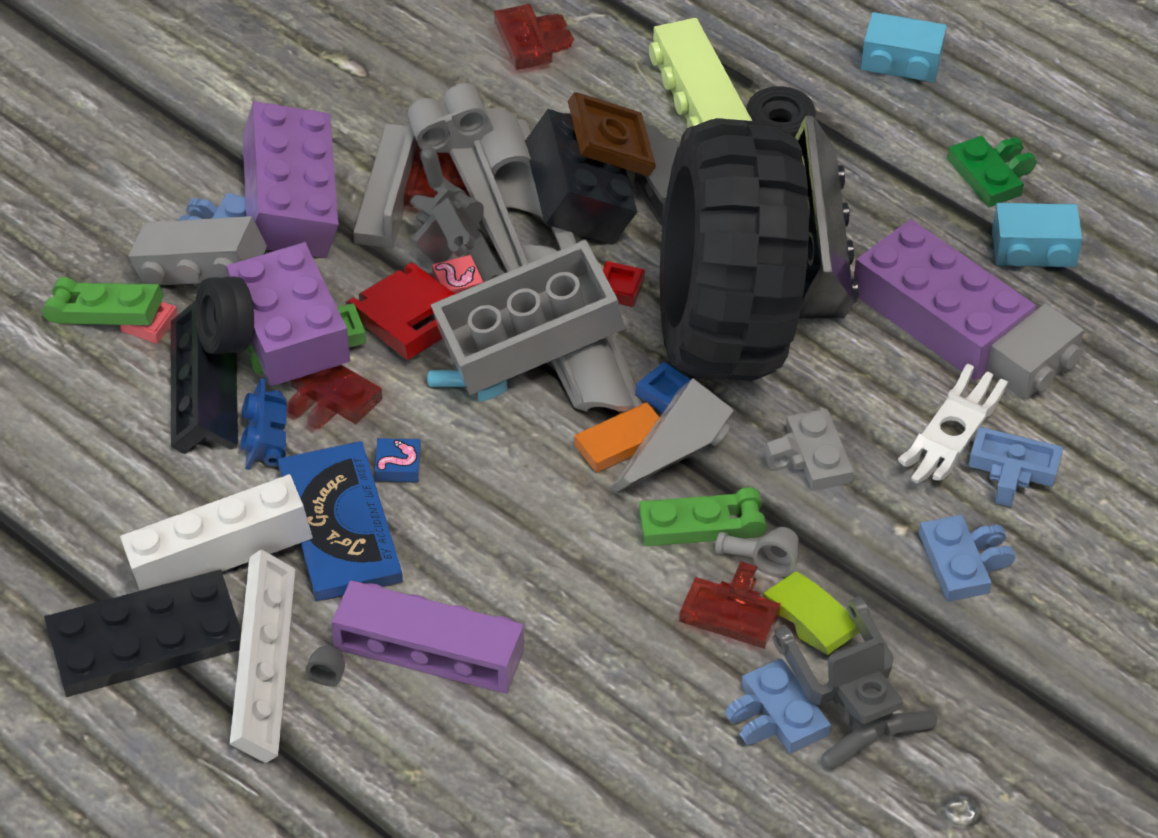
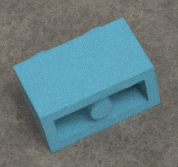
[861,12,947,83]
[992,203,1082,267]

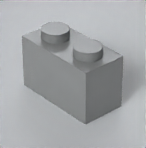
[986,303,1084,401]

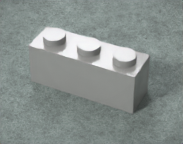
[128,216,267,285]

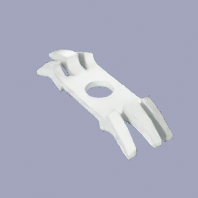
[898,363,1008,483]

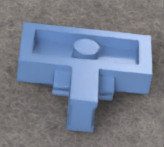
[968,427,1064,507]

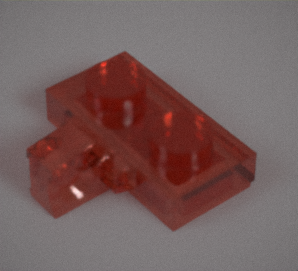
[679,561,781,649]

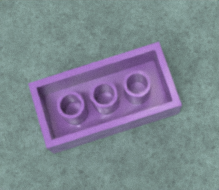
[243,101,339,258]
[854,219,1036,381]

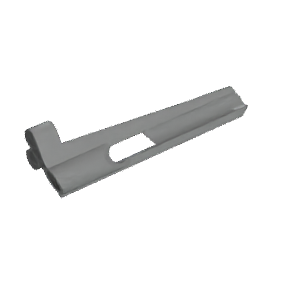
[407,83,643,412]

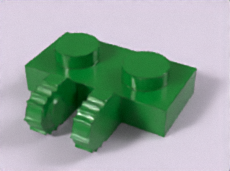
[947,135,1037,208]

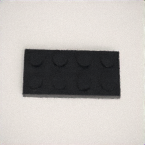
[44,569,242,697]

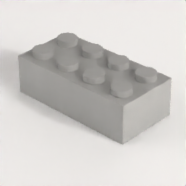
[431,239,625,395]

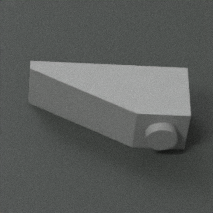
[611,379,734,492]

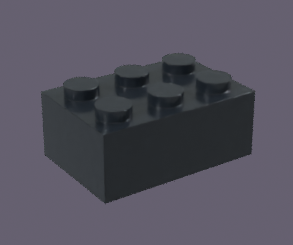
[525,109,638,244]

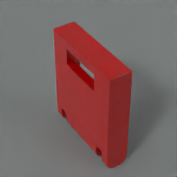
[346,262,455,360]

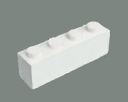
[120,474,313,591]

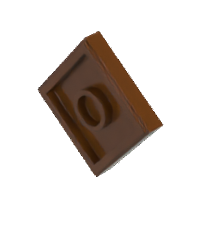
[568,92,656,176]

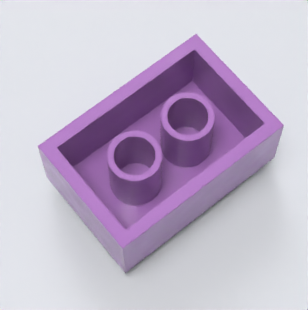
[226,242,350,386]

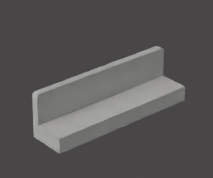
[353,123,422,249]

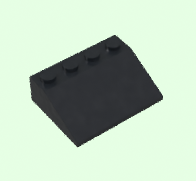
[795,116,859,319]

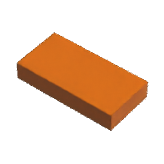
[574,402,659,473]

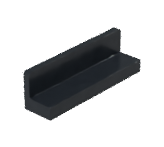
[171,301,238,453]

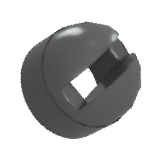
[306,645,345,686]

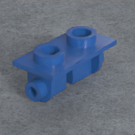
[240,378,287,470]

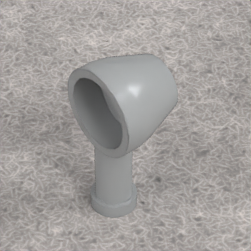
[715,527,799,577]

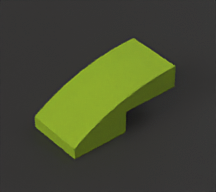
[762,571,860,655]

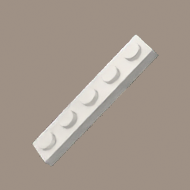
[230,549,295,763]

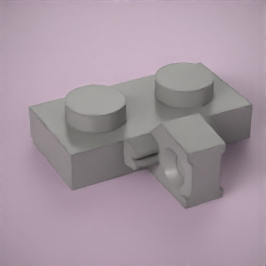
[765,408,854,491]

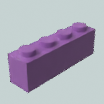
[331,580,524,694]

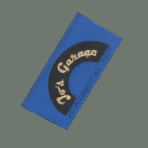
[278,441,403,601]

